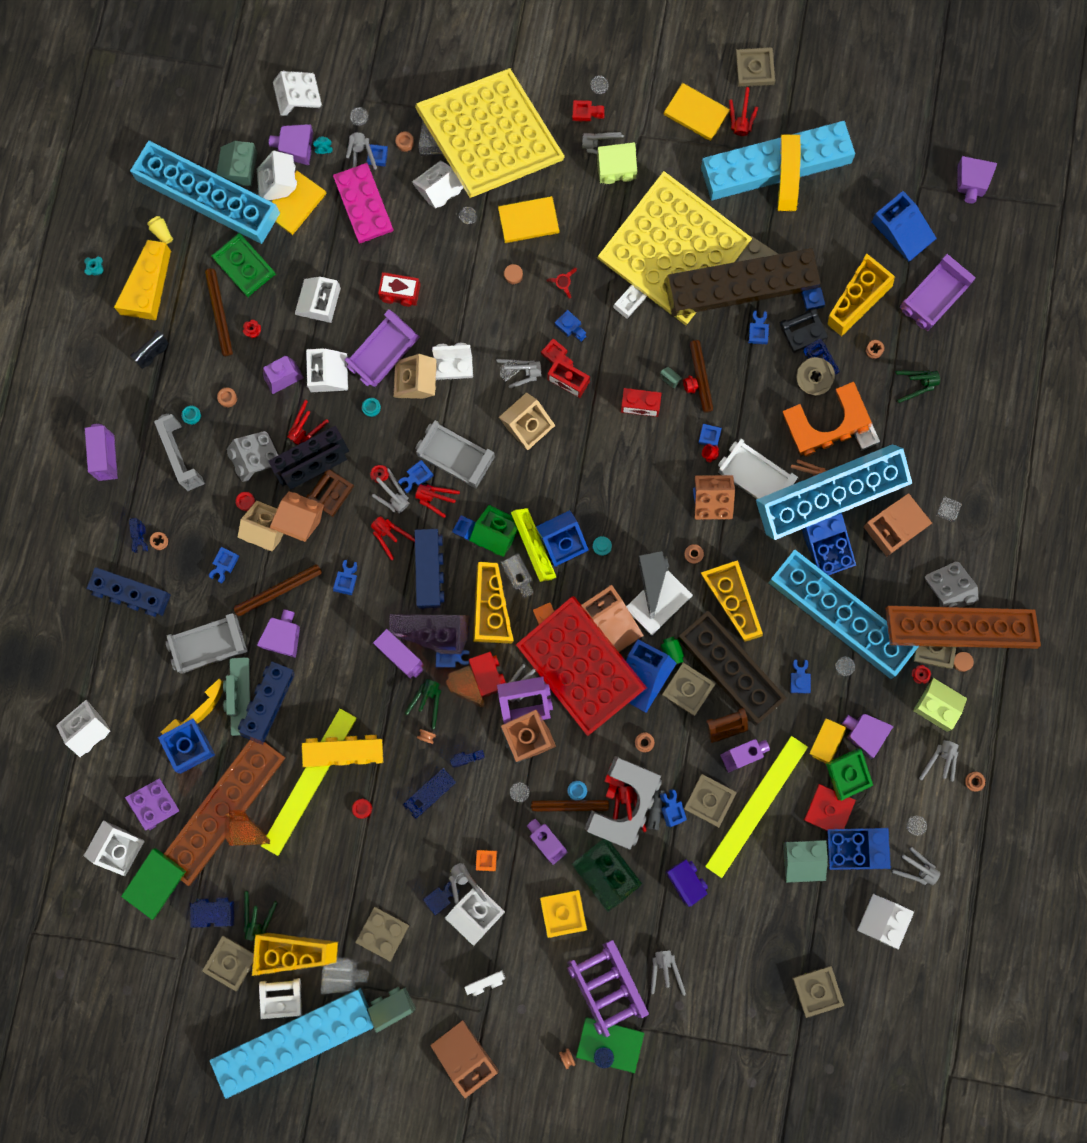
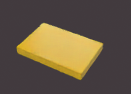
[664,83,730,141]
[271,171,327,235]
[498,196,559,243]

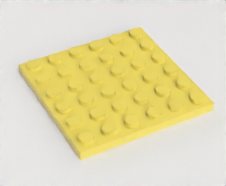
[415,68,565,198]
[597,171,752,325]

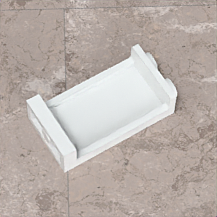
[718,439,798,499]

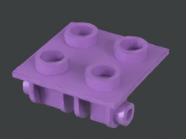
[125,778,179,831]

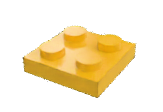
[540,890,587,938]

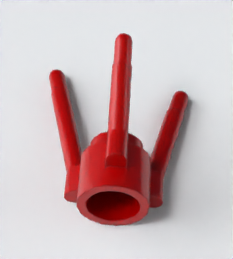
[729,87,758,136]
[547,268,577,298]
[287,400,328,445]
[415,484,460,518]
[371,517,415,560]
[613,787,646,832]

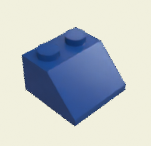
[536,510,589,567]
[158,718,215,774]

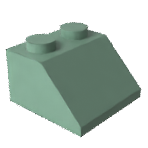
[216,141,258,186]
[783,841,828,882]
[368,986,416,1033]

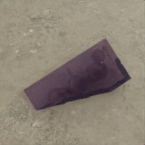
[389,614,469,654]

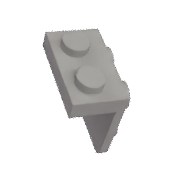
[227,431,278,482]
[925,562,978,608]

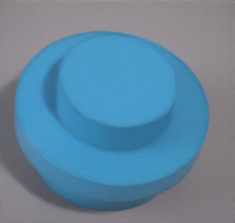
[568,781,587,800]

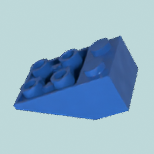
[872,191,937,262]
[801,513,856,576]
[626,639,677,713]
[828,828,891,870]

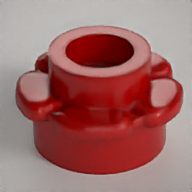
[243,320,261,338]
[683,375,698,393]
[702,444,719,462]
[370,465,389,483]
[912,665,931,684]

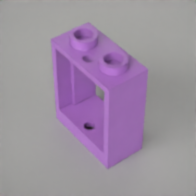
[85,424,118,481]
[373,629,424,679]
[497,677,553,724]

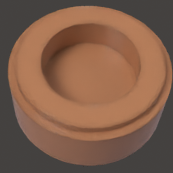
[395,132,414,152]
[504,264,523,284]
[217,388,237,407]
[953,652,974,672]

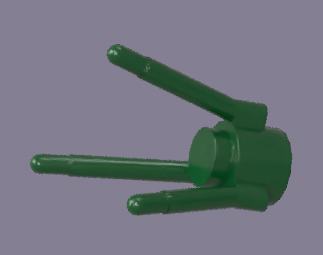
[896,370,940,403]
[405,679,441,729]
[243,891,277,941]

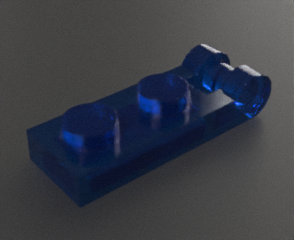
[403,768,457,820]

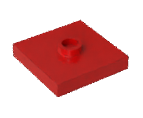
[804,784,856,831]

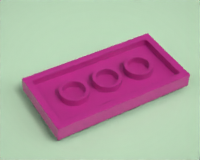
[333,163,393,244]

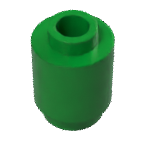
[660,637,684,664]

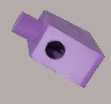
[269,125,314,165]
[957,156,997,203]
[263,356,304,394]
[257,610,300,658]
[842,714,893,759]
[720,739,770,773]
[527,819,568,865]

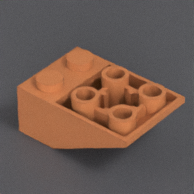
[864,493,932,557]
[582,585,644,652]
[430,1020,499,1098]

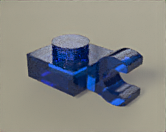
[129,518,148,553]

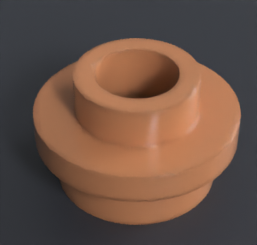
[684,545,704,564]
[635,733,654,752]
[965,772,985,792]

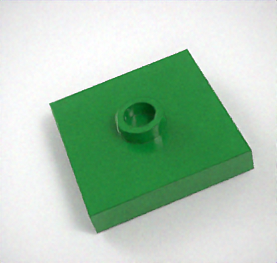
[826,749,873,801]

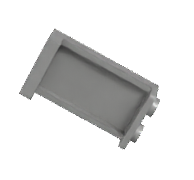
[154,414,205,491]
[415,420,495,488]
[165,613,248,674]

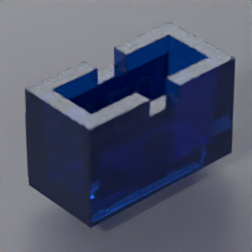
[190,898,234,928]

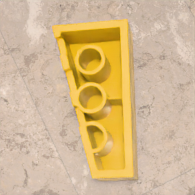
[114,240,171,320]
[828,254,895,337]
[701,560,763,642]
[473,562,514,644]
[302,735,383,767]
[252,933,338,976]

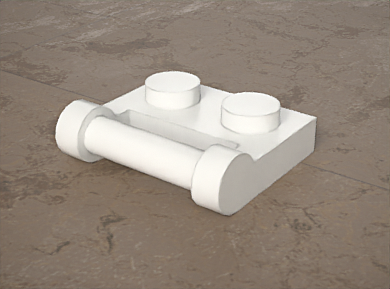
[259,978,302,1019]

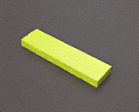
[511,508,556,582]

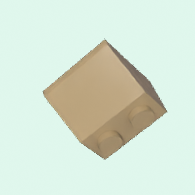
[394,354,437,399]
[499,393,555,450]
[238,501,284,551]

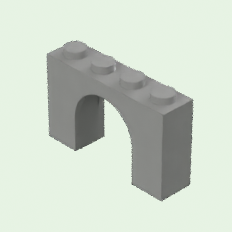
[584,756,662,849]

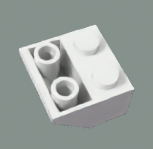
[295,277,341,323]
[306,349,348,392]

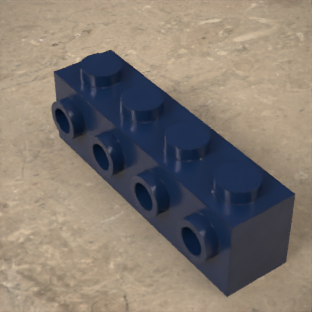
[415,529,445,609]
[86,567,171,617]
[238,662,295,745]

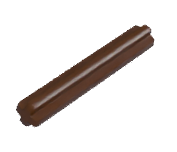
[690,340,713,412]
[531,800,609,811]

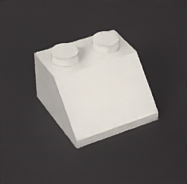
[257,151,297,201]
[412,161,463,208]
[56,700,110,757]
[84,820,144,876]
[445,885,505,946]
[857,894,914,949]

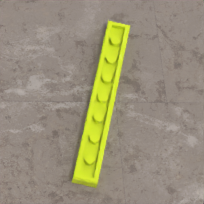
[261,709,357,856]
[705,736,808,878]

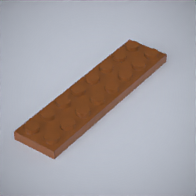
[885,606,1041,649]
[164,740,286,886]

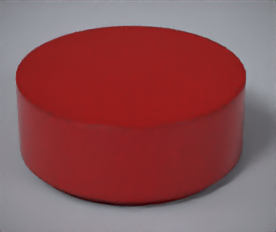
[236,492,256,512]
[352,799,372,819]

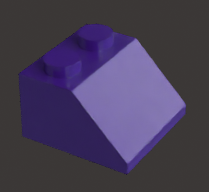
[665,859,708,907]

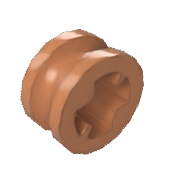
[866,340,884,359]
[150,532,168,550]
[417,729,436,744]
[559,1048,576,1069]

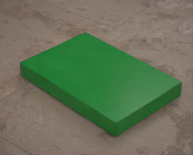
[211,233,275,298]
[121,848,186,920]
[576,1017,644,1073]

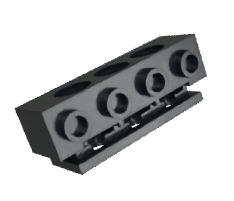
[268,425,349,490]

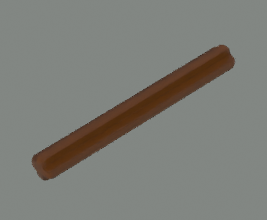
[205,268,233,356]
[233,564,322,616]

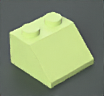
[597,142,637,184]
[913,678,967,731]

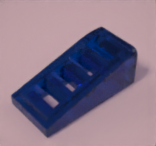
[803,338,840,376]

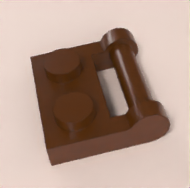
[306,469,354,517]
[706,708,748,743]

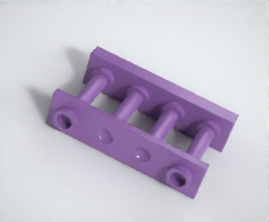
[567,940,649,1037]

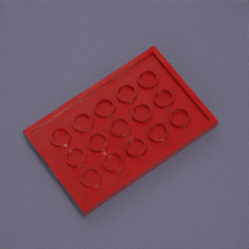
[516,596,647,736]

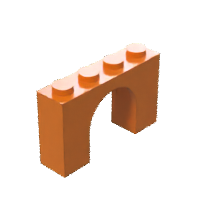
[783,382,872,456]

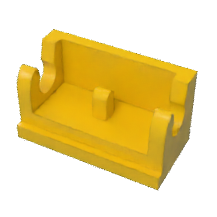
[809,719,846,763]

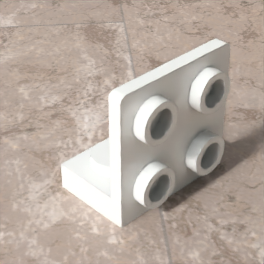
[273,71,322,116]
[432,343,473,380]

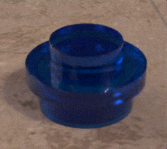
[594,1047,614,1068]

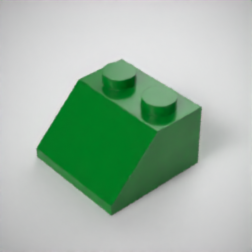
[469,505,518,557]

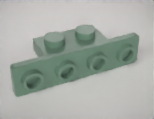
[223,658,250,736]

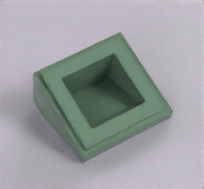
[660,367,682,388]

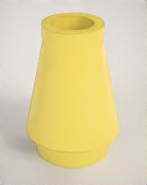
[147,216,173,244]

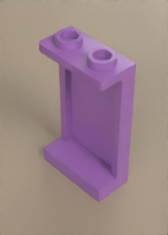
[900,254,976,331]
[345,309,420,387]

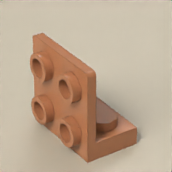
[695,475,735,520]

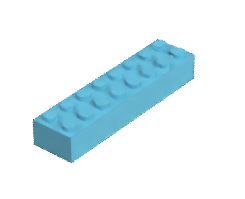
[701,121,855,201]
[130,141,280,244]
[756,444,912,540]
[768,550,919,679]
[210,988,374,1099]

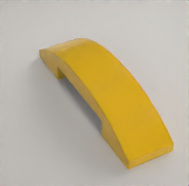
[777,135,800,211]
[161,679,223,734]

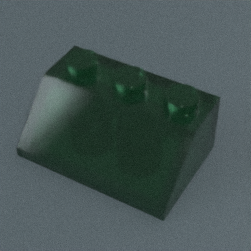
[571,839,642,912]

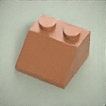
[270,491,324,542]

